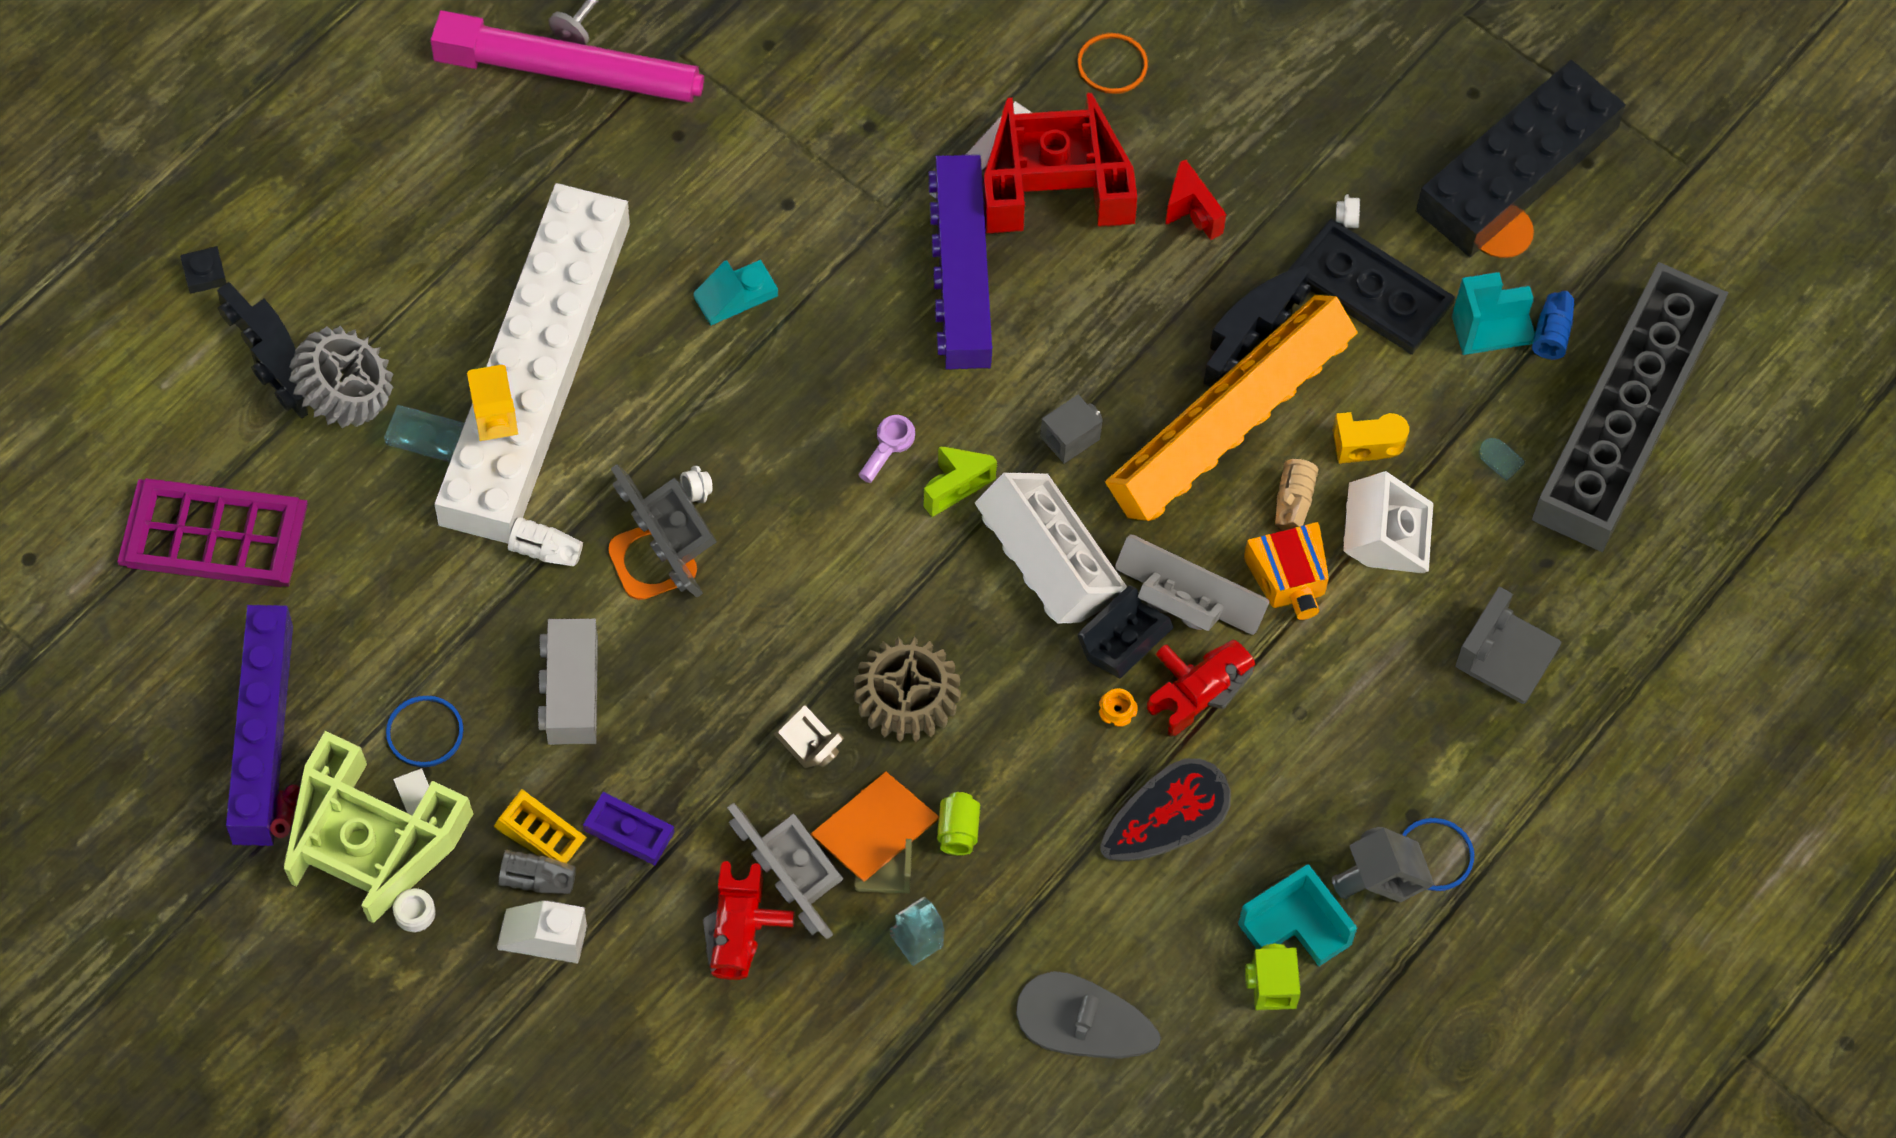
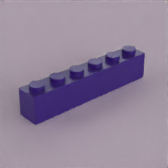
[928,155,992,369]
[226,605,293,846]

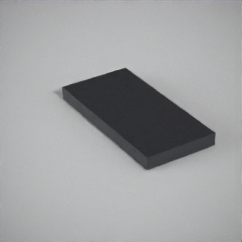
[1289,218,1455,355]

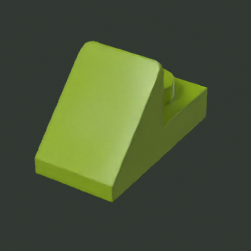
[923,447,997,517]

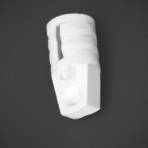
[508,517,583,566]

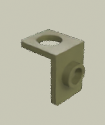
[855,839,912,893]

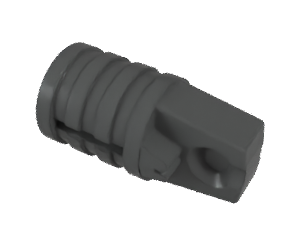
[499,849,576,894]

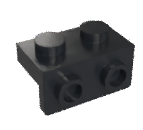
[1078,585,1173,679]

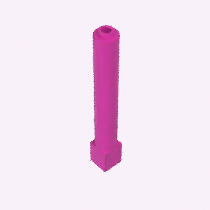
[431,10,704,103]

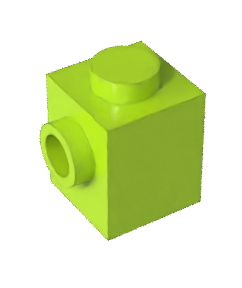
[1245,944,1300,1010]

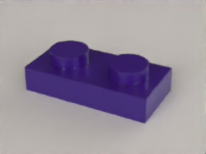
[583,792,675,866]

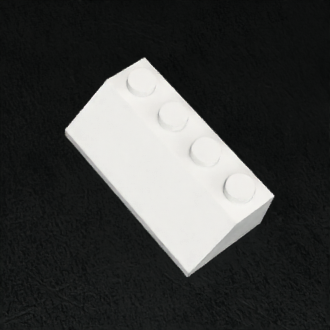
[975,473,1127,624]

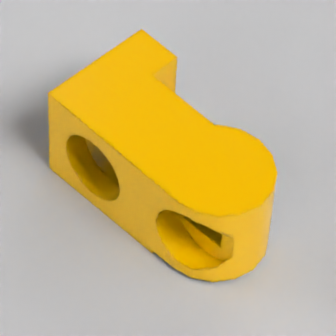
[1332,412,1409,464]

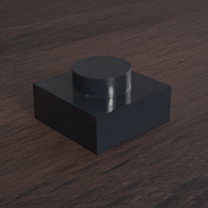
[180,246,227,294]

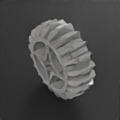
[289,326,393,428]

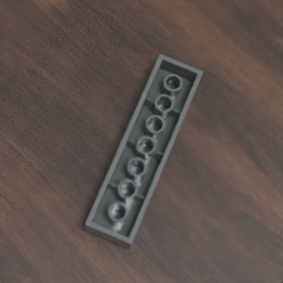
[1532,262,1729,553]

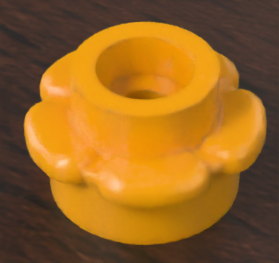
[1099,688,1138,727]

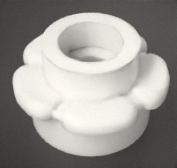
[1336,194,1360,228]
[680,466,713,503]

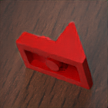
[1165,159,1226,240]

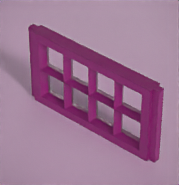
[117,478,308,588]

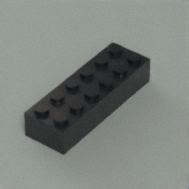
[1416,60,1626,258]

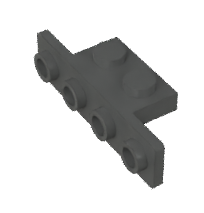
[611,464,717,598]

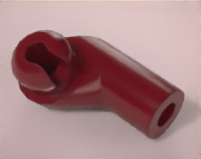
[270,784,300,838]

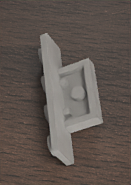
[1115,534,1269,635]
[727,803,843,939]

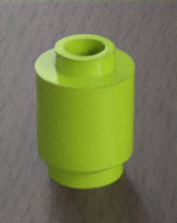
[937,792,980,855]

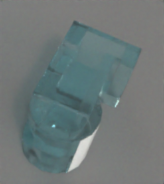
[890,897,944,966]

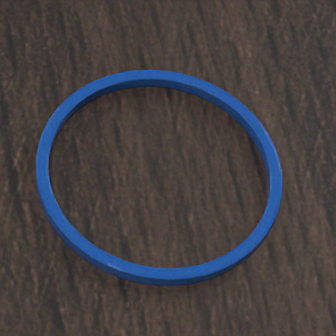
[386,696,463,767]
[1402,818,1474,891]

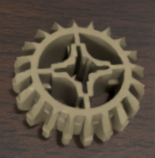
[854,636,961,742]

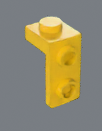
[467,365,518,441]

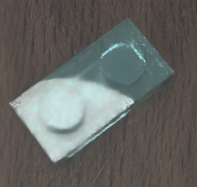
[384,405,465,462]

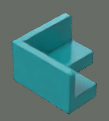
[1452,272,1535,355]
[1238,864,1357,966]

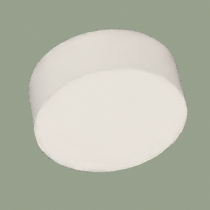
[393,889,435,932]

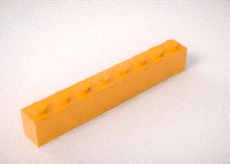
[1105,295,1358,521]

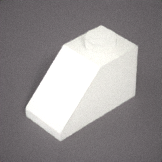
[497,901,587,963]

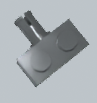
[1332,827,1435,902]

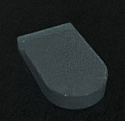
[1479,438,1525,481]

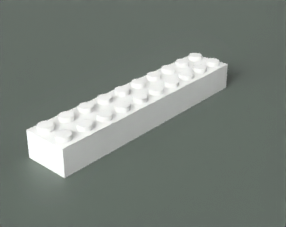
[435,183,630,544]

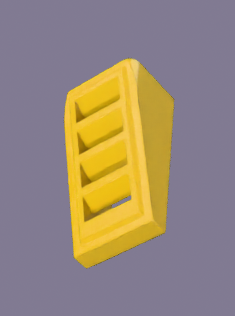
[494,789,587,864]

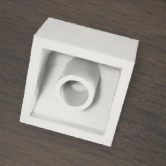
[1343,471,1433,573]

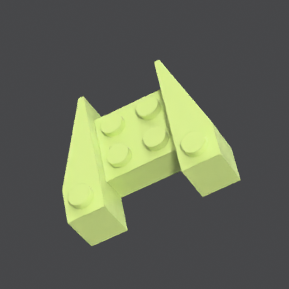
[284,731,473,923]

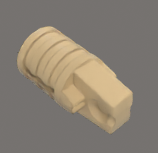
[1275,459,1318,531]

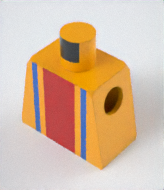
[1244,522,1328,620]

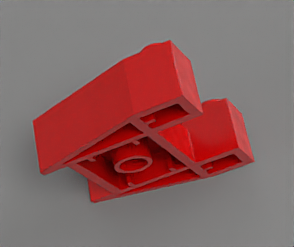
[983,93,1137,233]

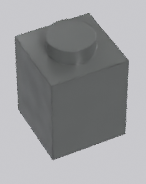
[1040,394,1102,464]

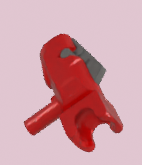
[1147,639,1255,736]
[703,861,795,980]

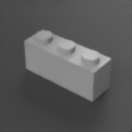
[538,619,598,745]

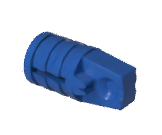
[1532,291,1574,360]

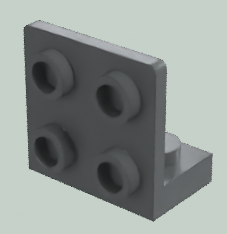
[1455,586,1561,704]

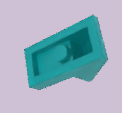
[693,260,778,326]

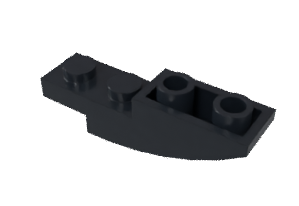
[1203,266,1311,387]
[217,282,308,419]

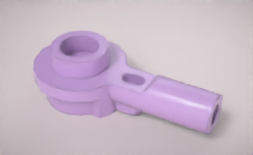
[858,415,915,483]

